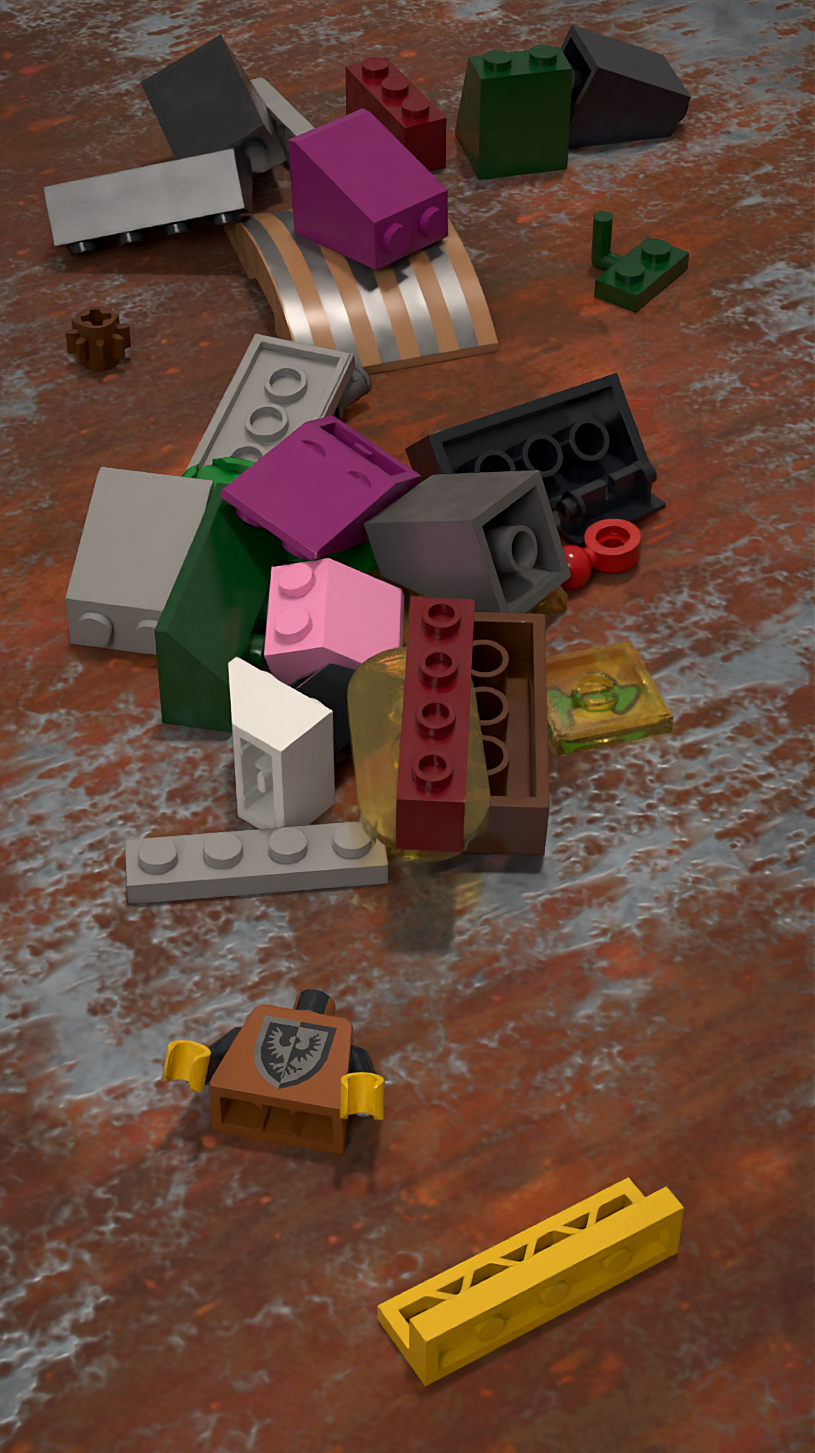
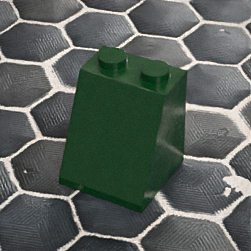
[455,45,572,180]

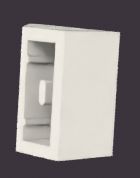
[228,657,335,829]

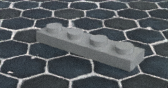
[125,820,388,904]

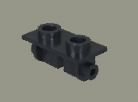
[552,460,666,547]

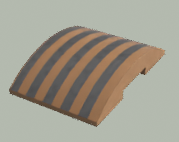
[224,208,498,375]

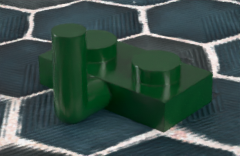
[591,211,689,313]

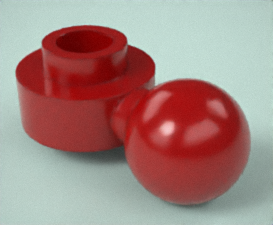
[559,519,641,590]

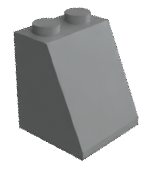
[65,467,214,655]

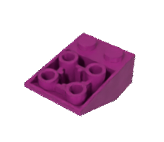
[220,415,421,561]

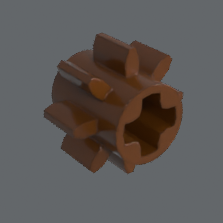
[65,307,131,371]

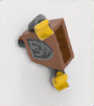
[161,989,385,1155]

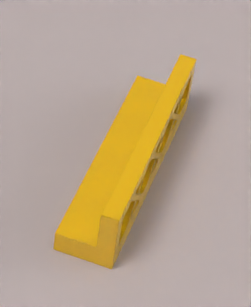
[377,1177,684,1387]

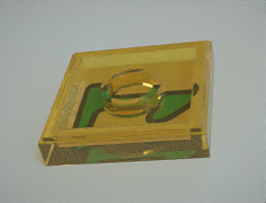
[546,641,674,756]

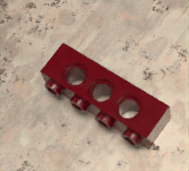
[395,596,475,852]

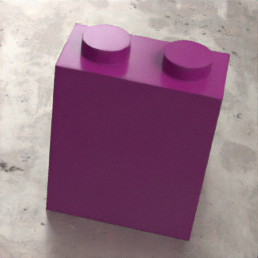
[288,108,448,270]

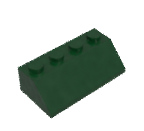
[154,483,296,733]

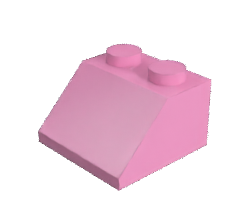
[264,558,404,685]

